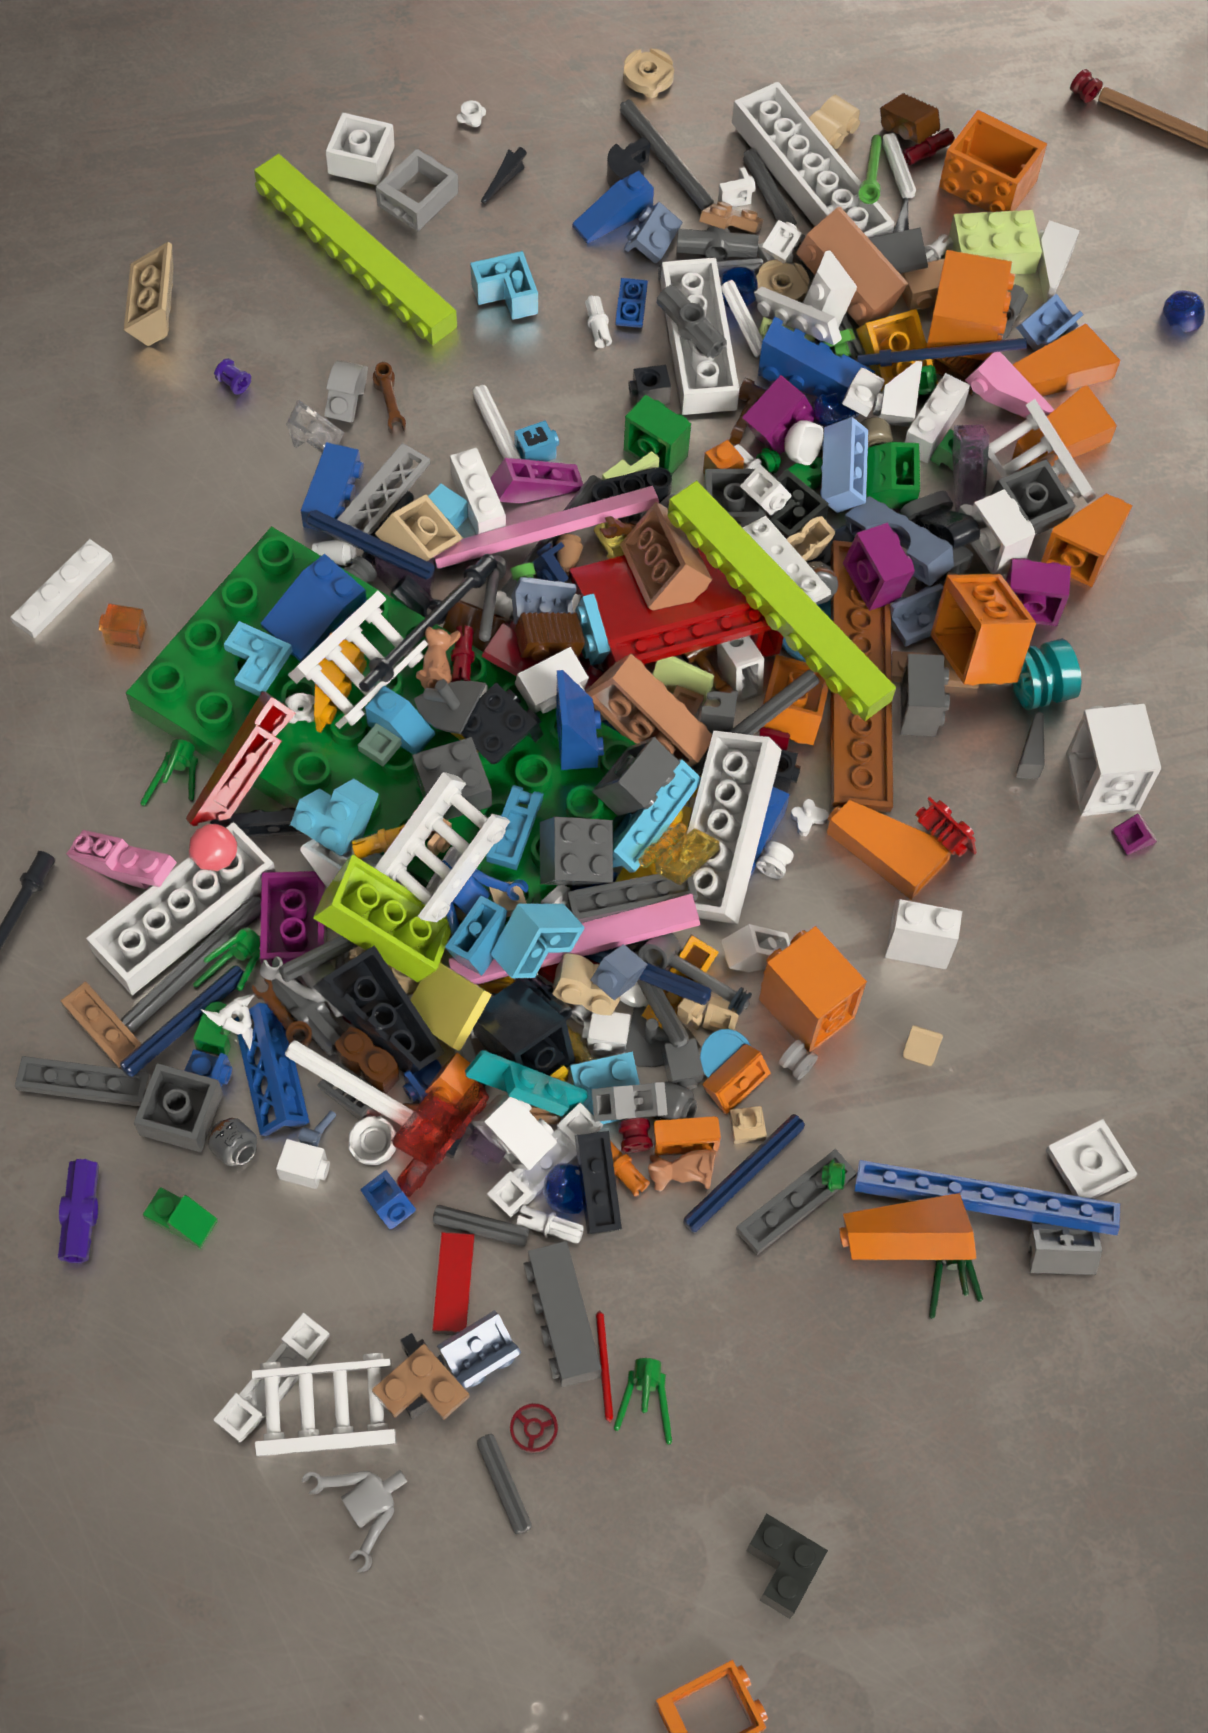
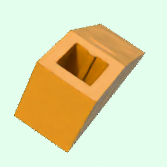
[314,633,366,733]

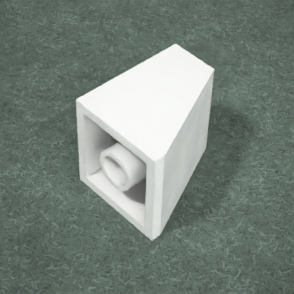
[885,899,963,969]

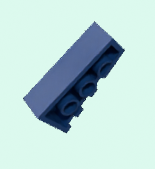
[758,317,875,405]

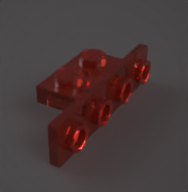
[391,1081,489,1198]

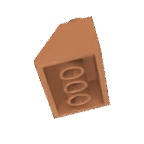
[796,207,908,327]
[620,502,712,610]
[585,654,712,767]

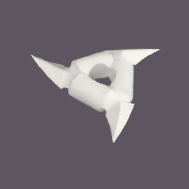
[201,994,254,1051]

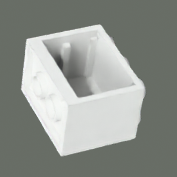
[1066,703,1161,816]

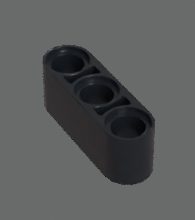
[592,467,672,503]
[915,508,980,550]

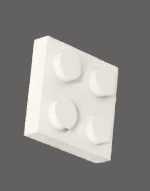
[1046,1119,1137,1199]

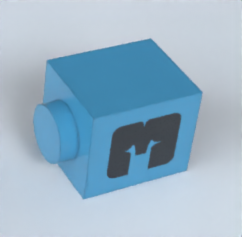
[514,420,559,462]

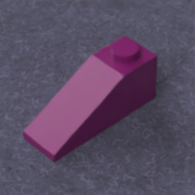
[490,458,583,504]

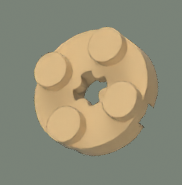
[623,48,674,98]
[755,259,809,302]

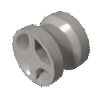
[778,1040,818,1080]

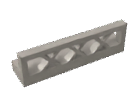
[337,443,431,535]

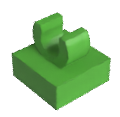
[823,329,855,357]

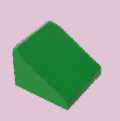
[918,365,938,397]

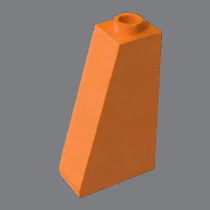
[1012,324,1121,397]
[1012,385,1117,470]
[827,800,951,900]
[839,1193,976,1260]

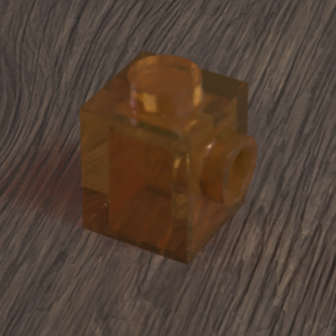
[99,604,148,649]

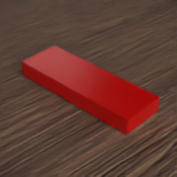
[432,1232,475,1334]

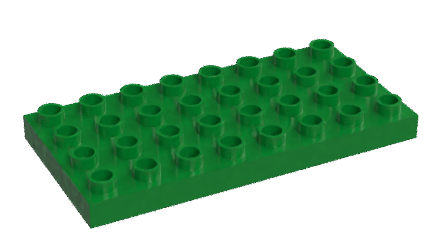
[126,526,637,926]

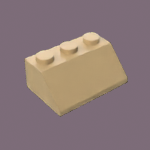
[124,242,174,346]

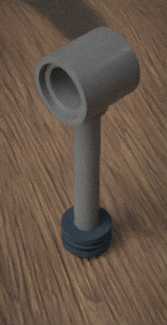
[638,933,752,1015]

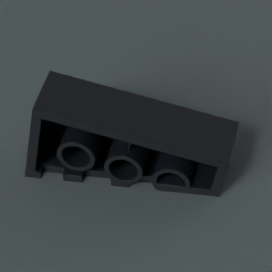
[313,945,445,1074]

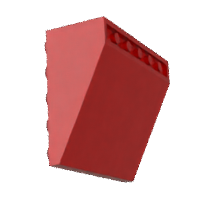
[569,548,784,672]

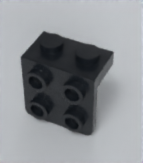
[461,683,544,764]

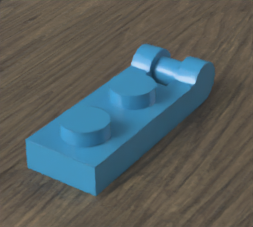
[486,785,544,870]

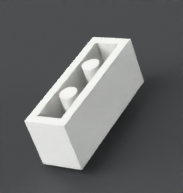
[905,373,970,463]
[450,448,506,535]

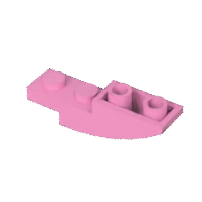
[66,830,177,890]

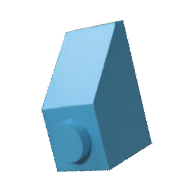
[365,686,435,754]
[445,896,507,976]

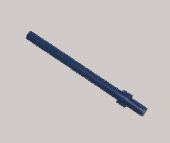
[858,338,1027,367]

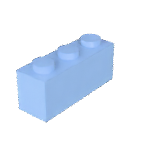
[820,417,868,513]

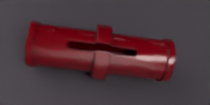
[902,128,955,166]
[451,625,475,682]

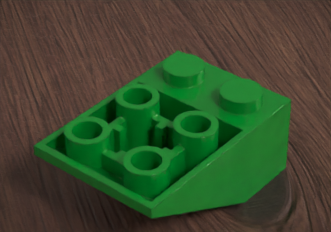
[866,442,920,509]

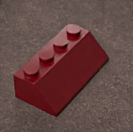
[482,621,605,691]

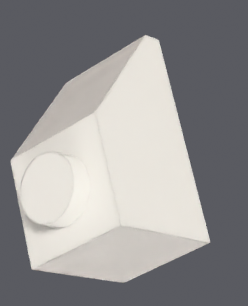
[721,924,791,972]

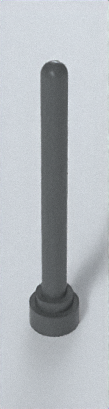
[479,555,507,642]

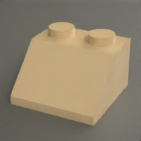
[375,494,463,561]

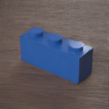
[301,442,364,531]

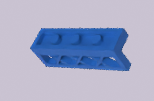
[234,1003,309,1136]

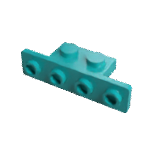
[465,1050,588,1116]

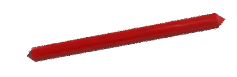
[596,1310,613,1423]

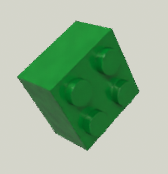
[623,395,691,474]

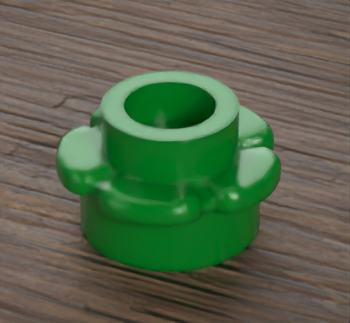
[756,447,781,474]
[822,1159,845,1192]

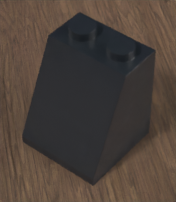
[473,979,575,1076]

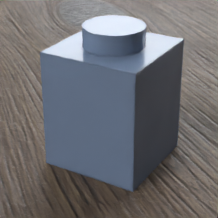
[590,944,648,1000]

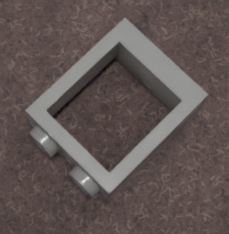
[376,149,458,231]

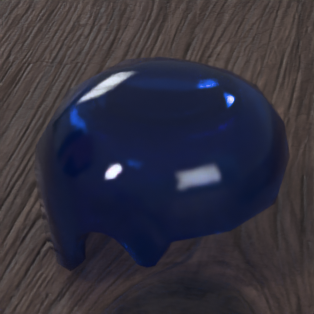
[721,267,759,309]
[1163,290,1205,332]
[814,393,859,427]
[543,1163,584,1215]

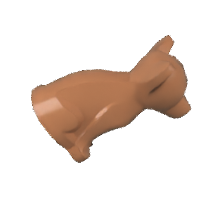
[416,627,461,689]
[648,1150,716,1191]

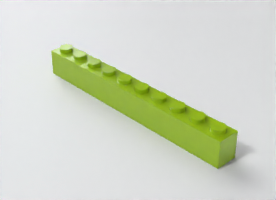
[254,153,457,345]
[668,480,896,722]

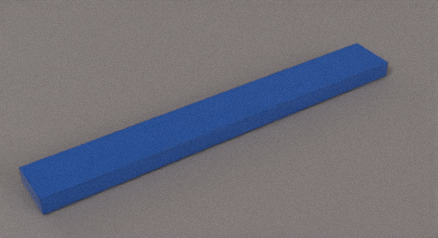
[855,1160,1120,1236]

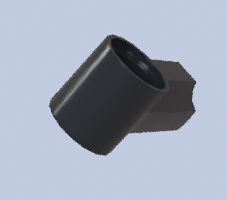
[390,574,448,625]

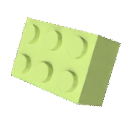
[949,210,1042,274]

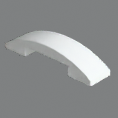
[487,1103,603,1218]
[214,1313,330,1442]

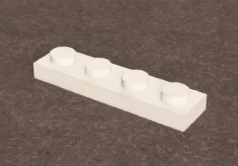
[754,286,842,345]
[10,539,113,638]

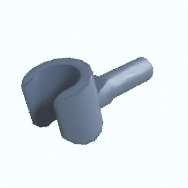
[298,1111,336,1147]

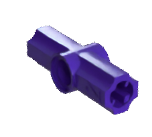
[58,1159,99,1263]

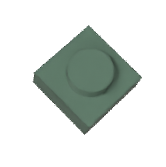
[358,723,402,766]

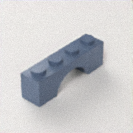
[845,496,954,586]

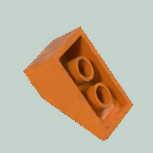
[758,654,828,746]

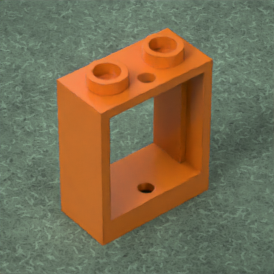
[654,1660,768,1733]

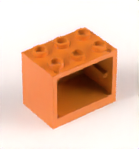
[939,110,1047,212]
[926,250,1015,361]
[930,574,1036,686]
[759,926,867,1052]

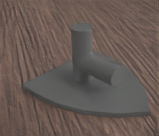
[414,679,486,734]
[625,1006,701,1067]

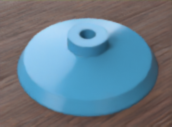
[700,1029,751,1078]

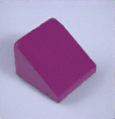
[1112,813,1157,855]

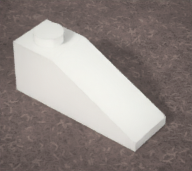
[1038,220,1080,303]

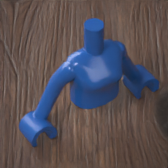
[442,860,528,936]

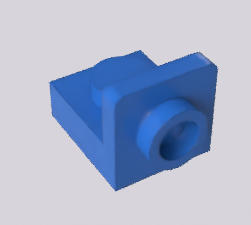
[184,1049,233,1087]
[402,1059,442,1104]
[360,1170,416,1229]

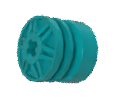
[1012,638,1082,710]

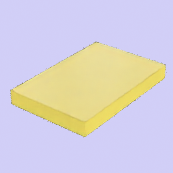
[410,962,492,1051]

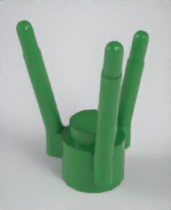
[140,739,198,806]
[193,927,260,991]
[614,1358,672,1445]

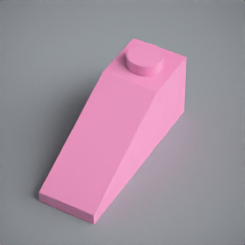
[965,352,1054,419]

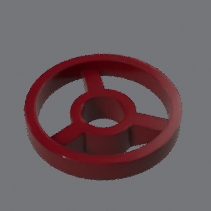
[510,1403,558,1453]

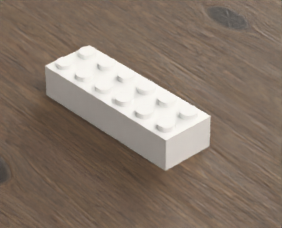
[660,258,739,415]
[678,731,782,924]
[86,822,276,995]

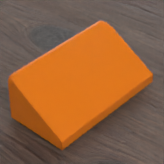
[702,1044,771,1115]
[654,1116,721,1156]

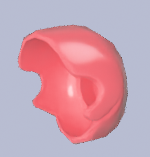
[189,824,237,871]

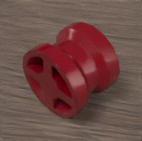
[1070,69,1103,103]
[618,1118,653,1153]

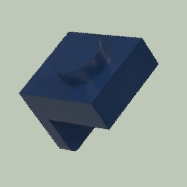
[531,542,569,582]

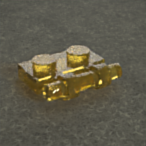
[639,823,720,885]

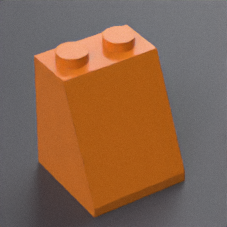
[1041,493,1133,587]

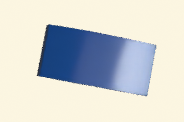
[615,278,648,328]

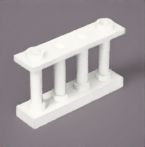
[977,399,1097,535]
[743,516,831,604]
[288,591,428,729]
[375,772,510,922]
[252,1353,397,1456]

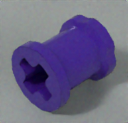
[214,358,251,395]

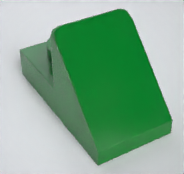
[143,1187,218,1249]

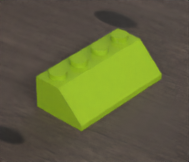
[313,854,451,982]

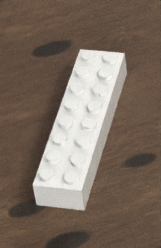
[732,82,895,238]

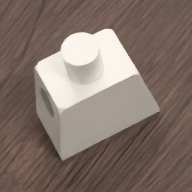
[717,636,764,703]

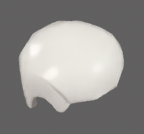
[785,420,823,465]
[349,1116,398,1165]

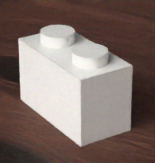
[515,647,589,713]

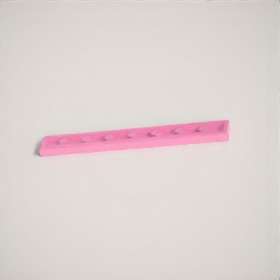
[435,486,659,569]
[449,894,701,985]

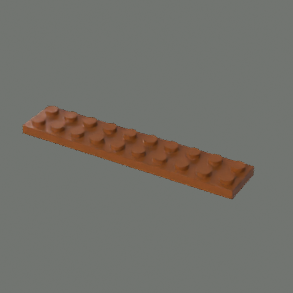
[831,540,893,812]

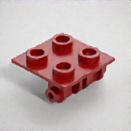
[915,796,977,857]

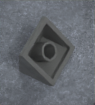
[869,227,928,273]

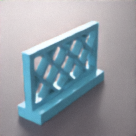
[613,759,701,873]

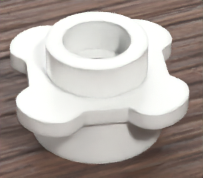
[457,100,486,127]
[285,693,315,723]

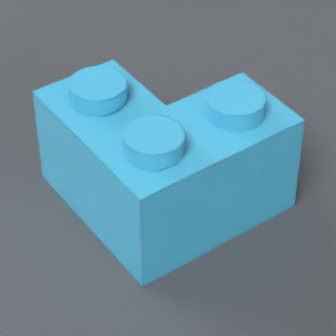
[470,251,538,320]
[290,779,379,856]
[491,904,585,978]

